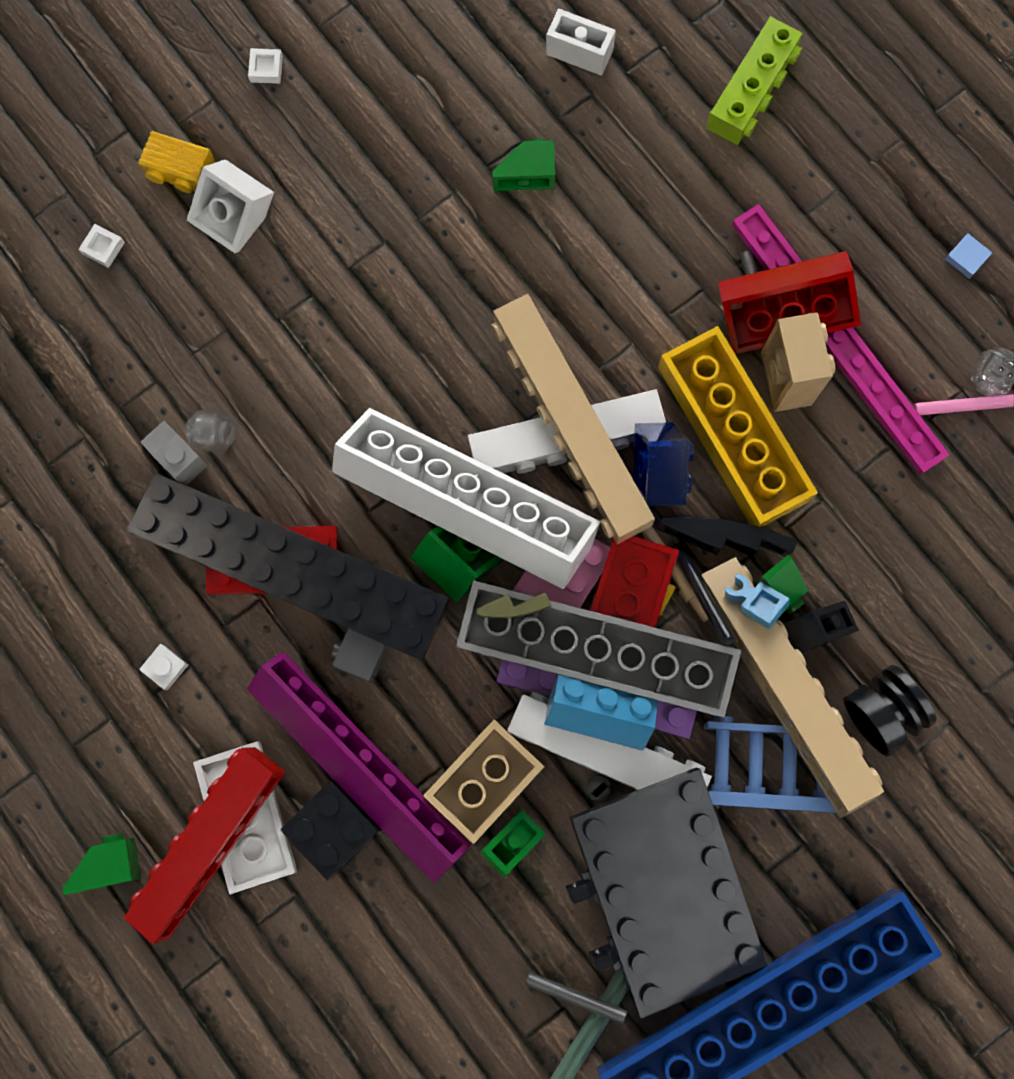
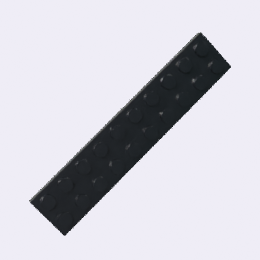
[126,473,450,661]

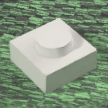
[248,48,283,84]
[78,224,125,268]
[139,643,188,691]

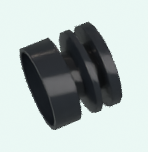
[843,665,937,757]

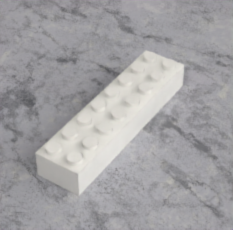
[332,408,600,589]

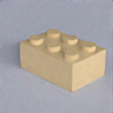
[761,312,835,412]
[423,720,545,844]

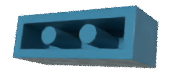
[544,674,658,751]

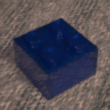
[633,422,694,506]

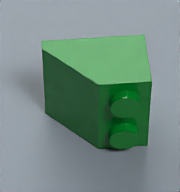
[410,526,504,603]

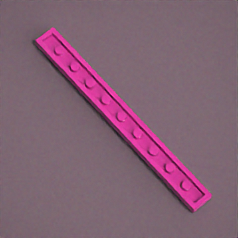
[731,204,950,475]

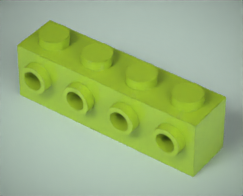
[706,16,803,146]

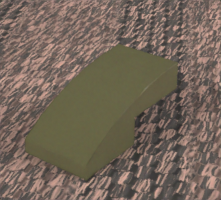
[476,592,552,618]

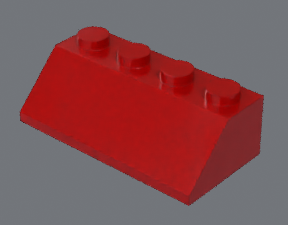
[718,251,861,354]

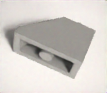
[141,421,208,485]

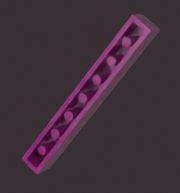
[247,652,472,883]

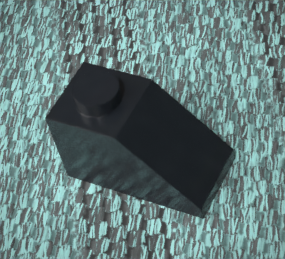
[783,600,859,653]

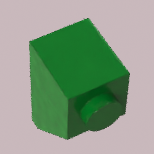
[492,138,555,191]
[753,554,808,615]
[62,833,141,895]

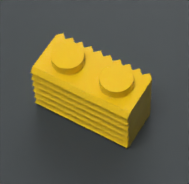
[138,131,215,193]

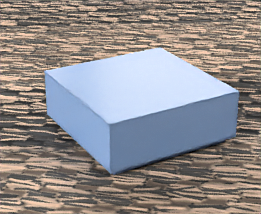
[945,233,992,279]

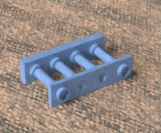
[704,716,836,813]

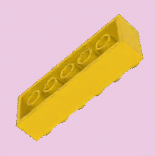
[658,326,818,528]

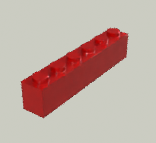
[123,747,286,944]

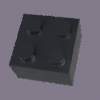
[280,781,381,881]

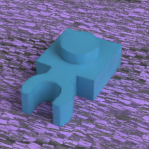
[725,574,789,630]

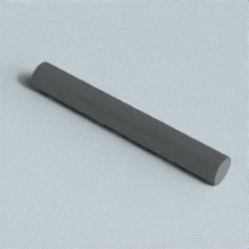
[526,972,628,1025]

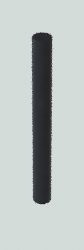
[671,543,735,646]

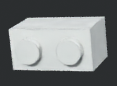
[546,8,616,76]

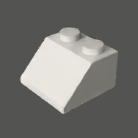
[187,159,274,253]

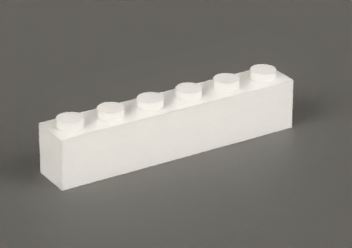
[468,389,667,474]
[507,692,712,790]

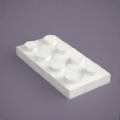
[193,741,297,895]

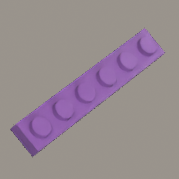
[496,660,697,739]

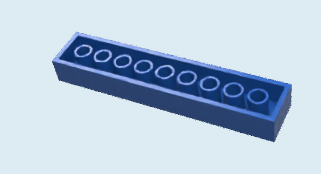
[597,889,942,1079]

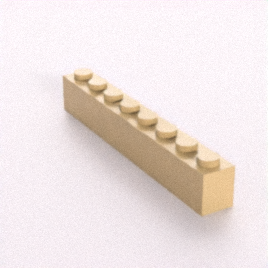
[491,294,655,544]
[701,557,884,819]

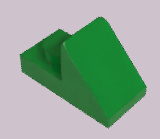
[479,810,546,878]

